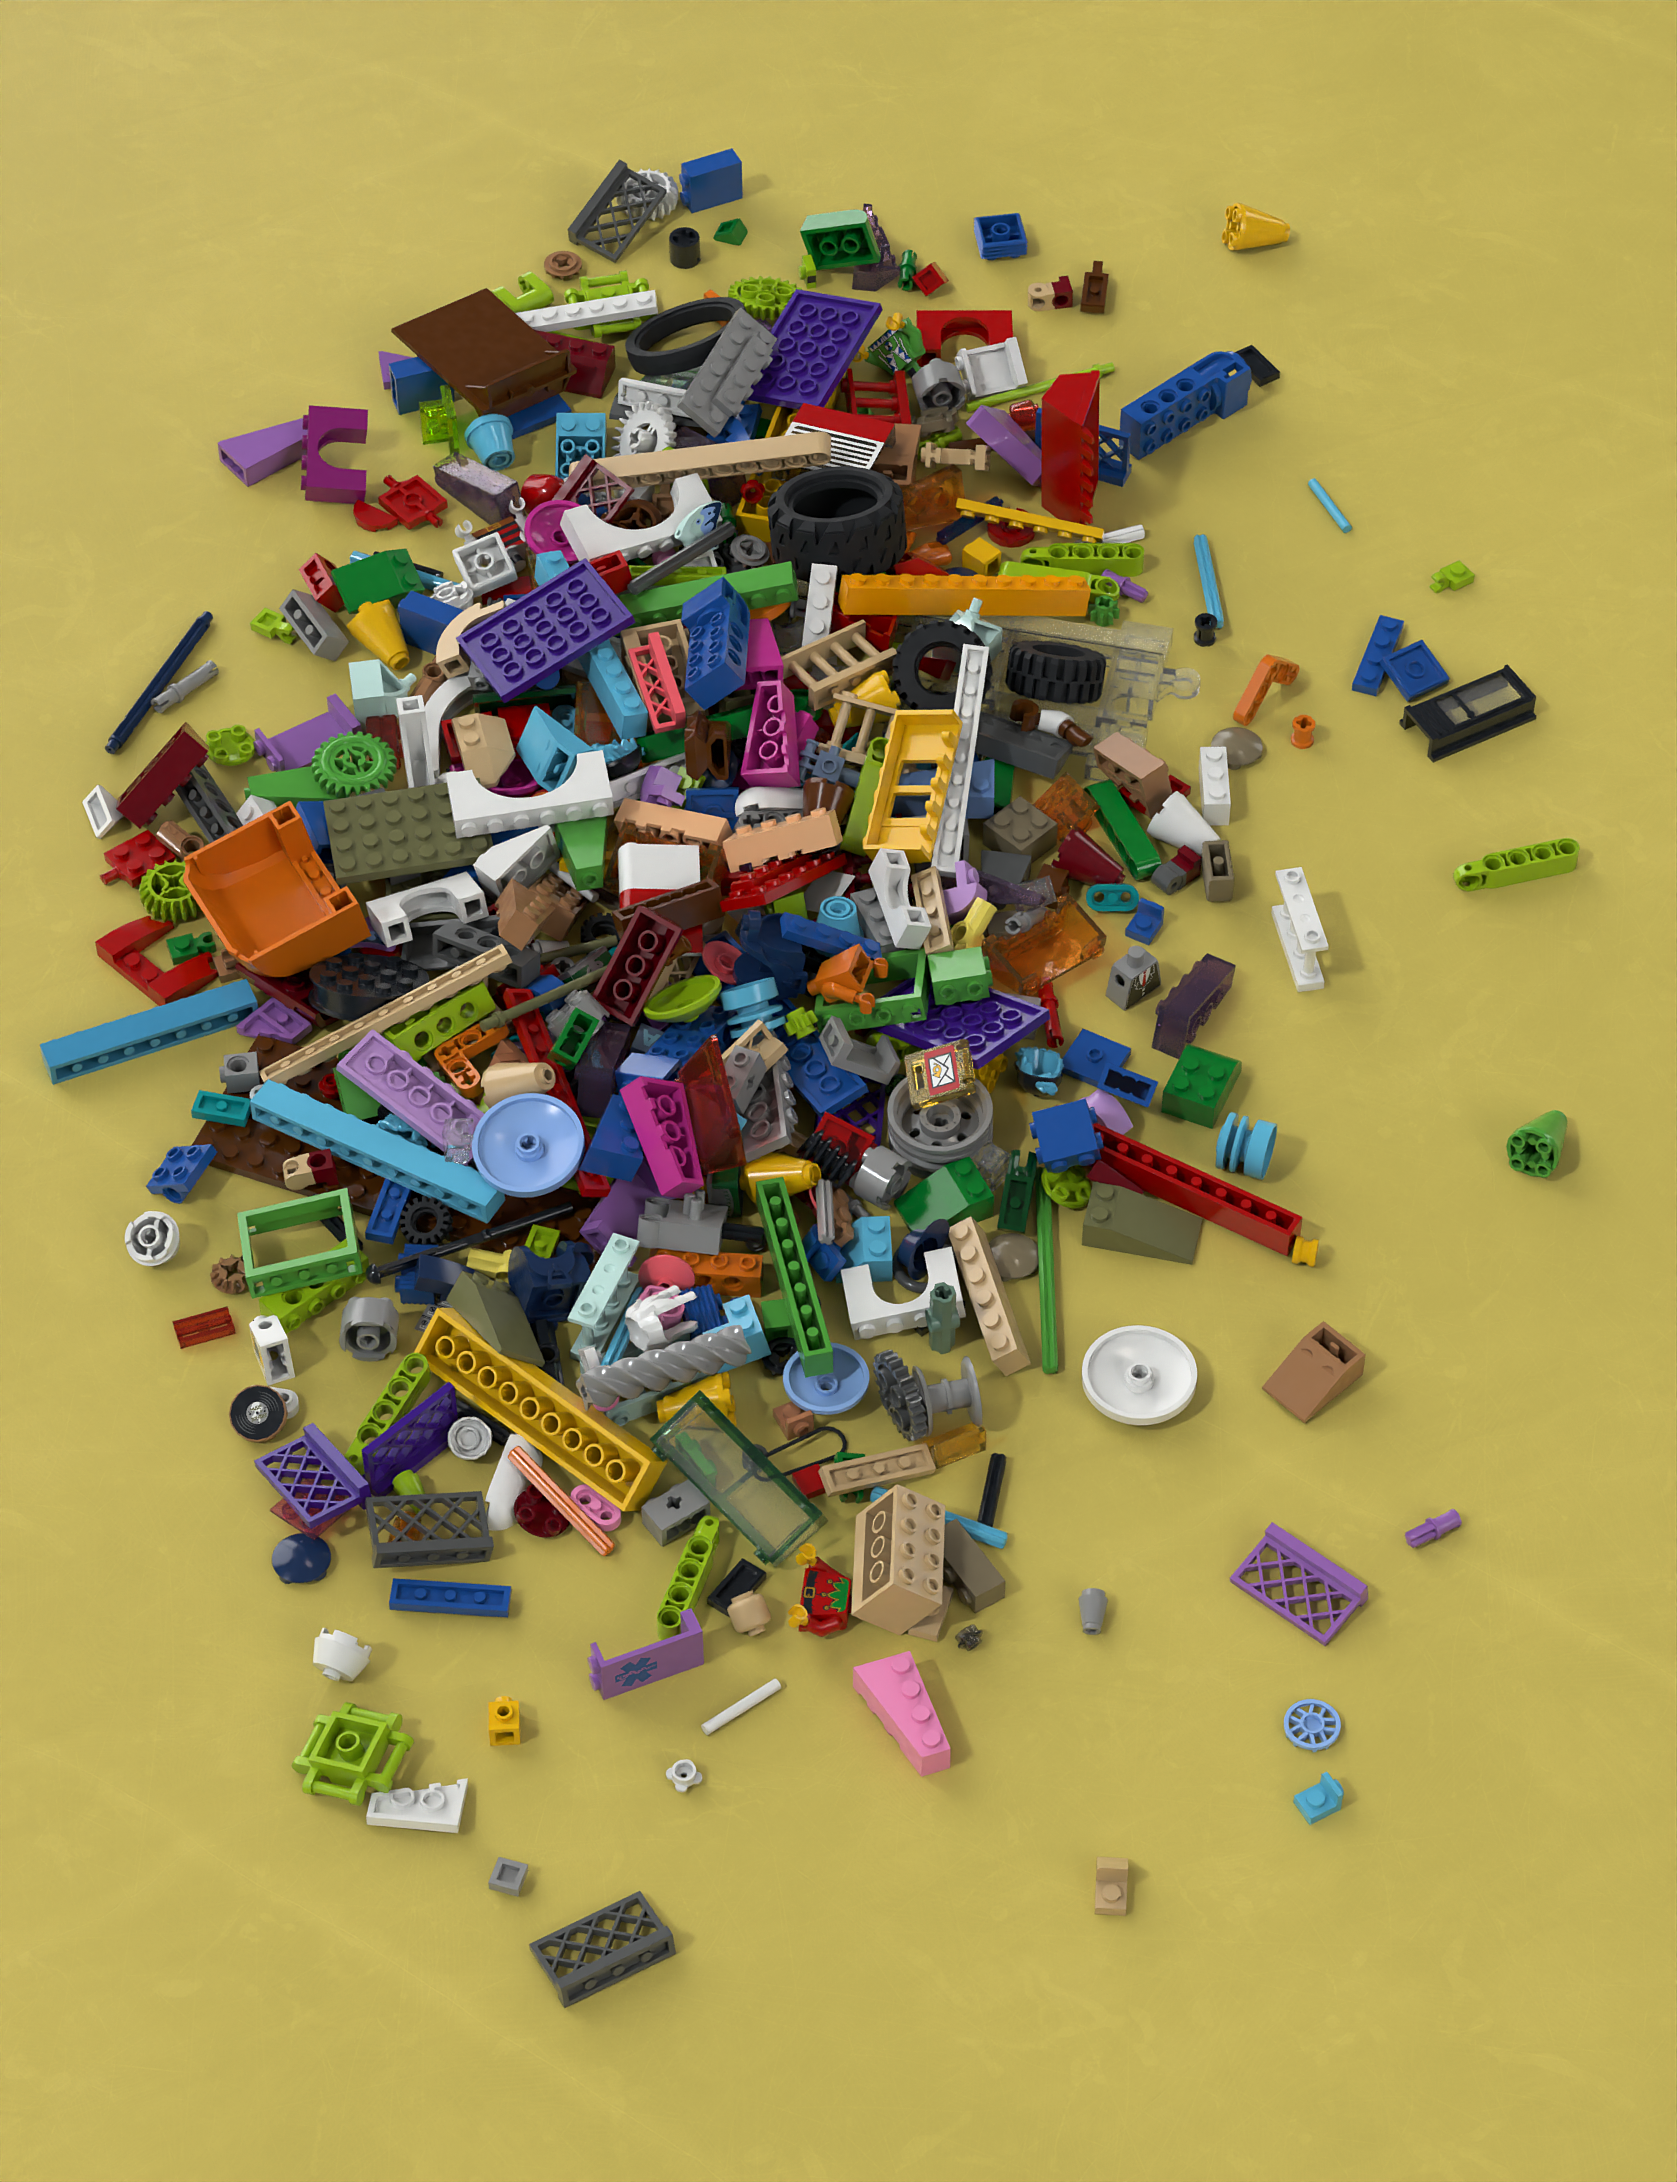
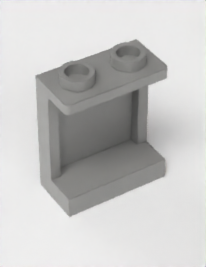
[819,1015,900,1085]

